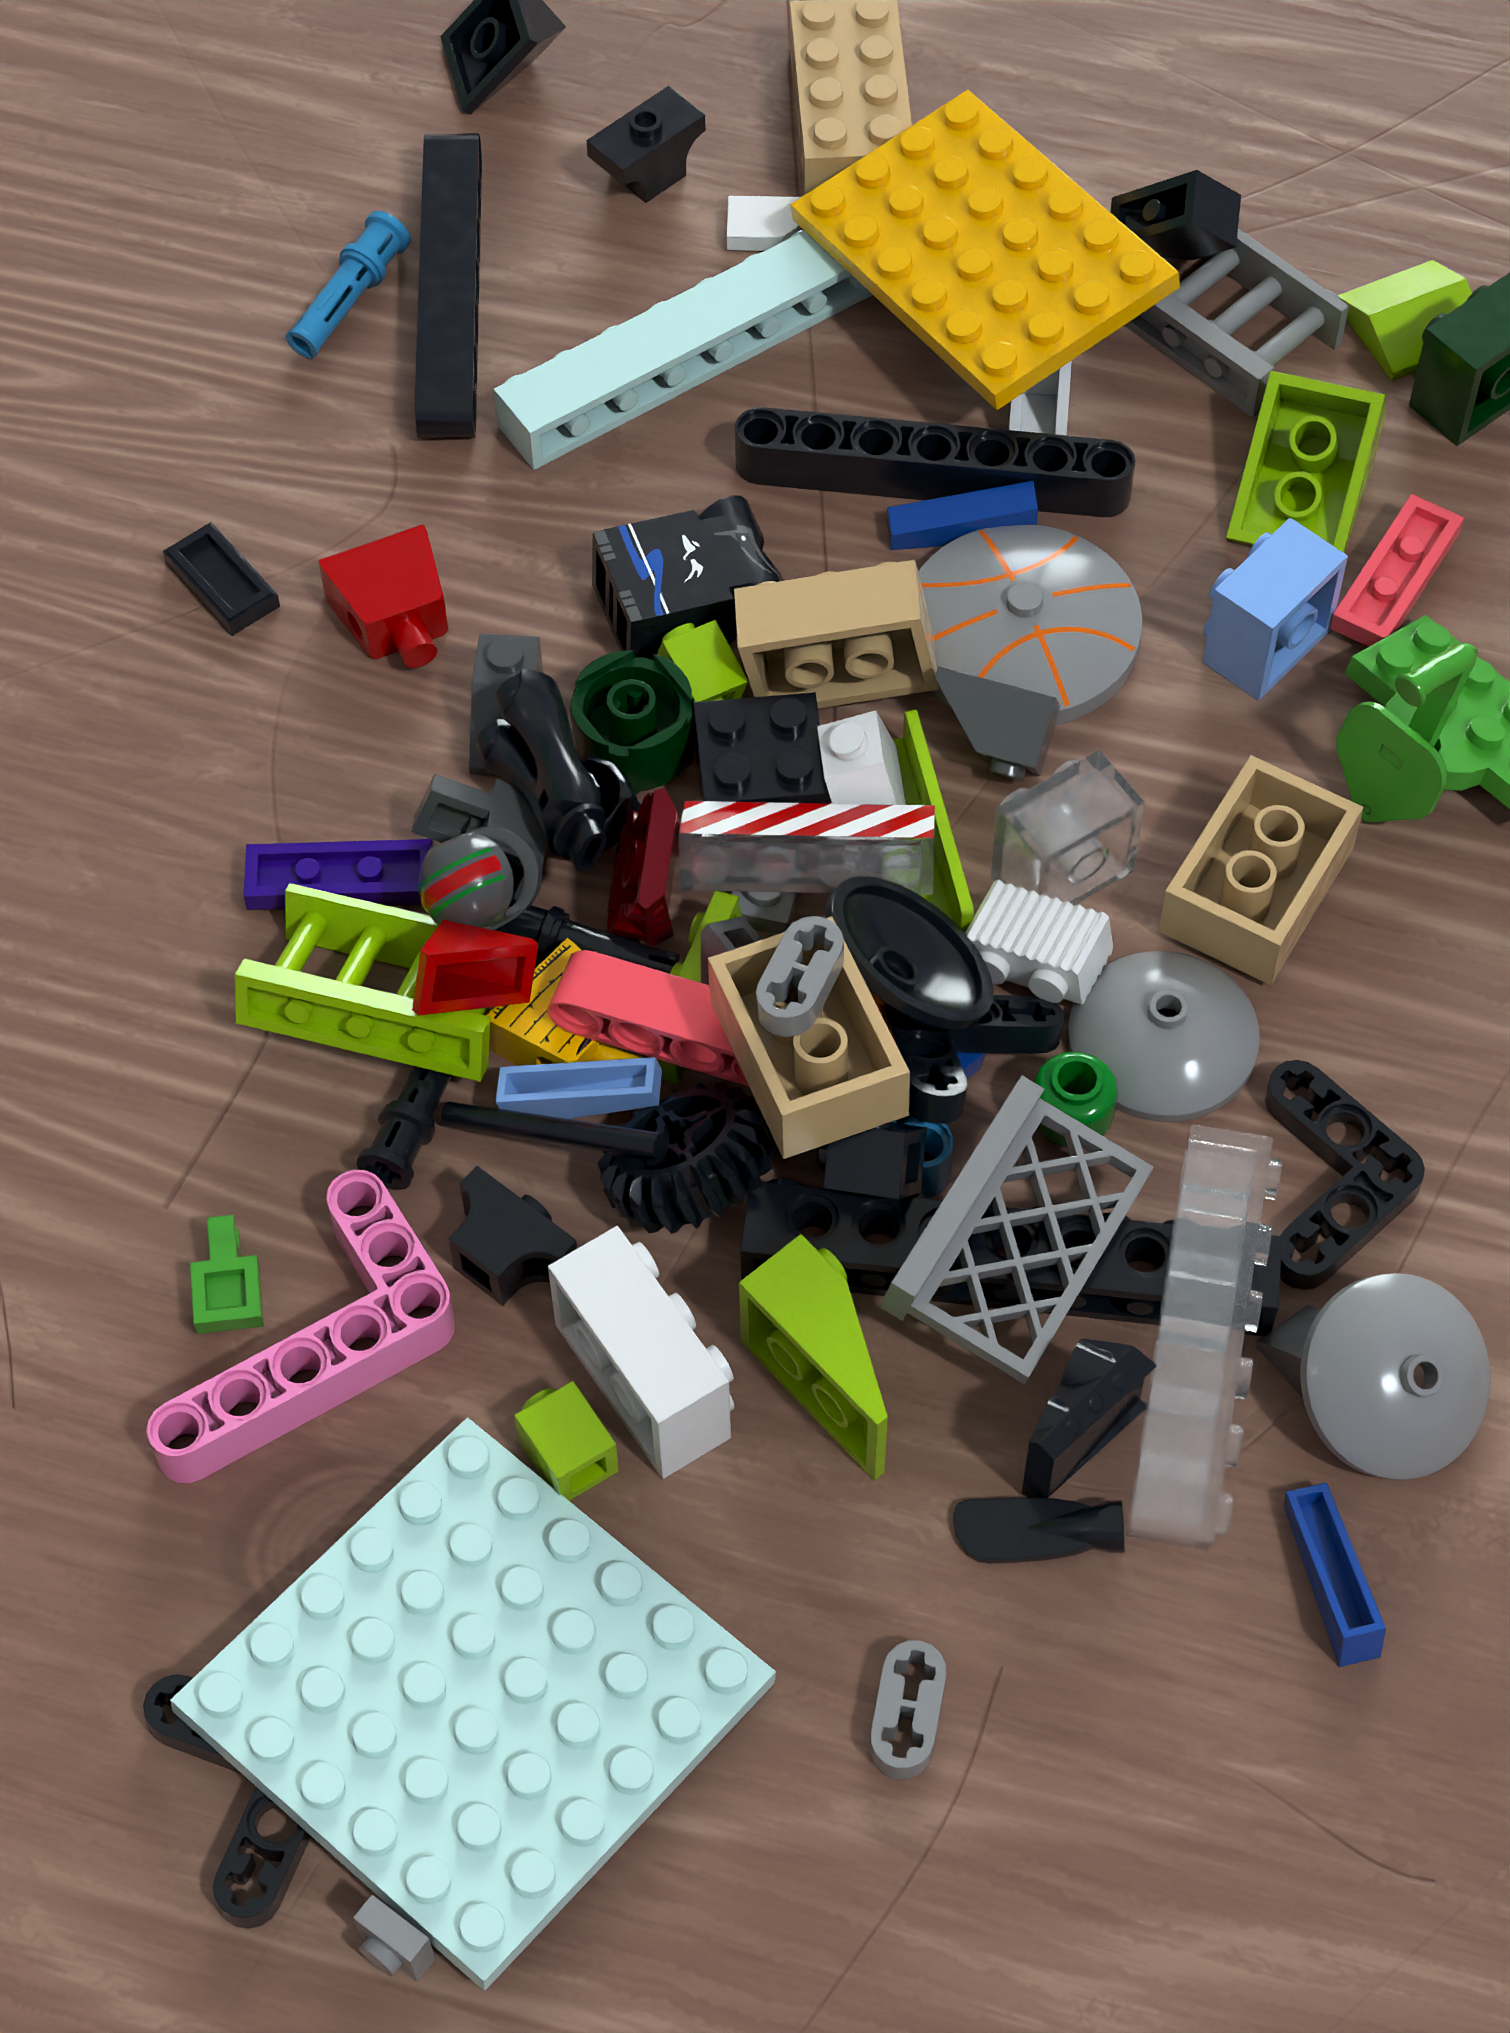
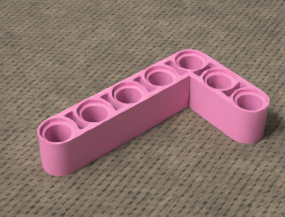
[147,1170,455,1483]

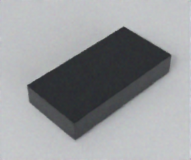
[163,522,280,636]

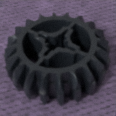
[597,1082,776,1234]

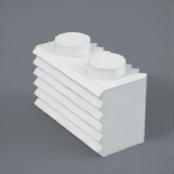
[965,879,1113,1005]

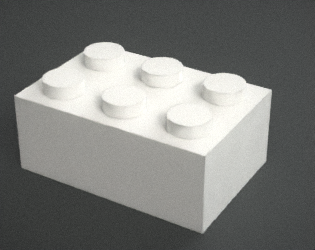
[548,1225,735,1479]

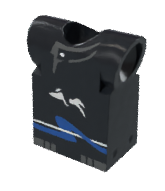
[592,495,784,660]

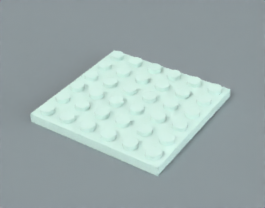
[170,1417,776,1991]

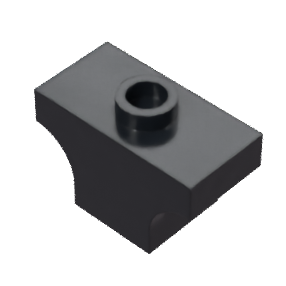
[586,86,706,203]
[448,1165,578,1306]

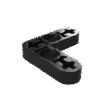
[882,995,1065,1124]
[1265,1060,1425,1290]
[143,1674,311,1929]

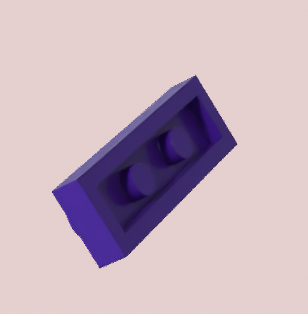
[244,839,433,910]

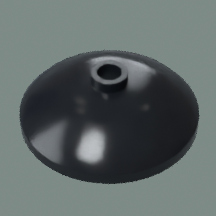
[825,876,994,1029]

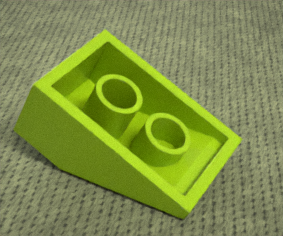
[1226,371,1387,554]
[739,1234,888,1481]

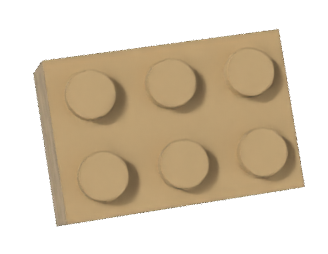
[734,560,939,709]
[1158,755,1364,985]
[708,916,910,1159]

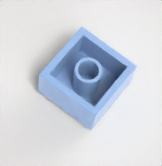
[1202,518,1348,701]

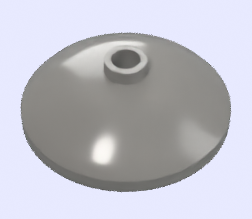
[1068,951,1260,1122]
[1300,1273,1491,1480]

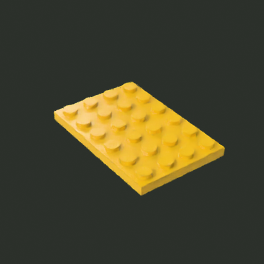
[790,89,1180,410]

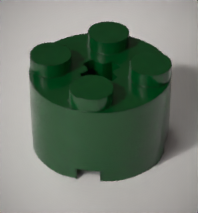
[570,650,694,795]

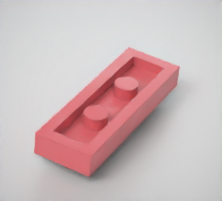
[1330,494,1465,647]

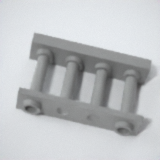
[1125,228,1349,418]

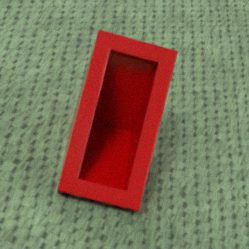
[412,919,539,1015]

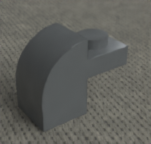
[411,774,547,900]

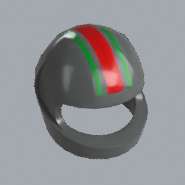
[417,827,542,930]

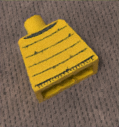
[486,938,645,1066]

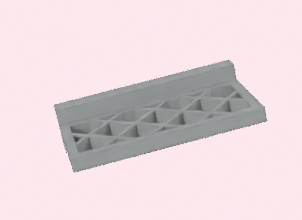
[880,1075,1154,1384]

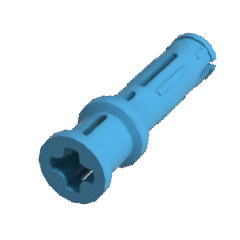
[286,210,411,359]

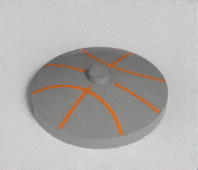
[918,525,1142,725]

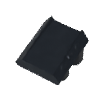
[1021,1338,1157,1498]

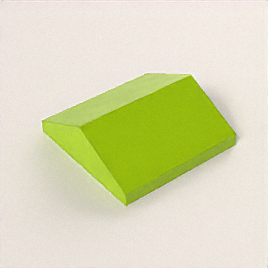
[1337,260,1472,381]

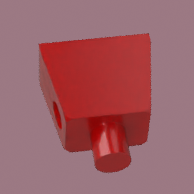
[318,524,448,668]

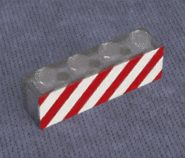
[679,801,935,895]

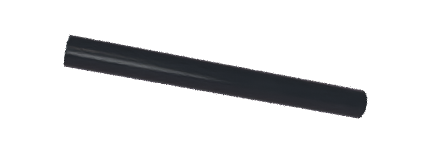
[441,1101,668,1160]

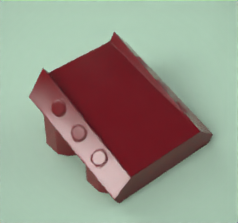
[607,788,686,947]

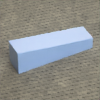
[496,1057,662,1119]

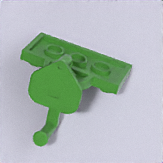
[1336,615,1510,822]

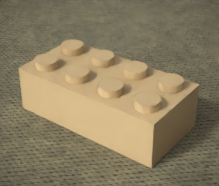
[790,0,912,196]

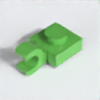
[190,1215,264,1334]

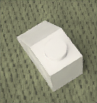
[817,710,913,866]

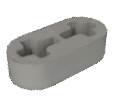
[756,916,844,1037]
[870,1640,946,1780]

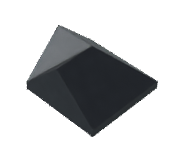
[440,0,566,115]

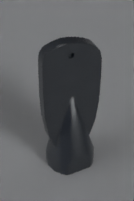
[953,1498,1125,1564]

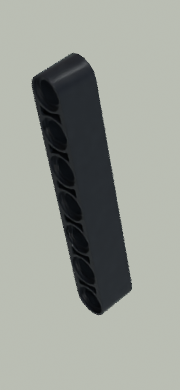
[415,133,482,438]
[735,407,1135,517]

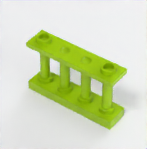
[235,883,491,1082]

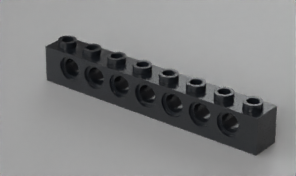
[740,1178,1282,1337]

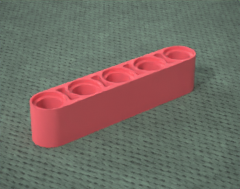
[547,950,749,1087]

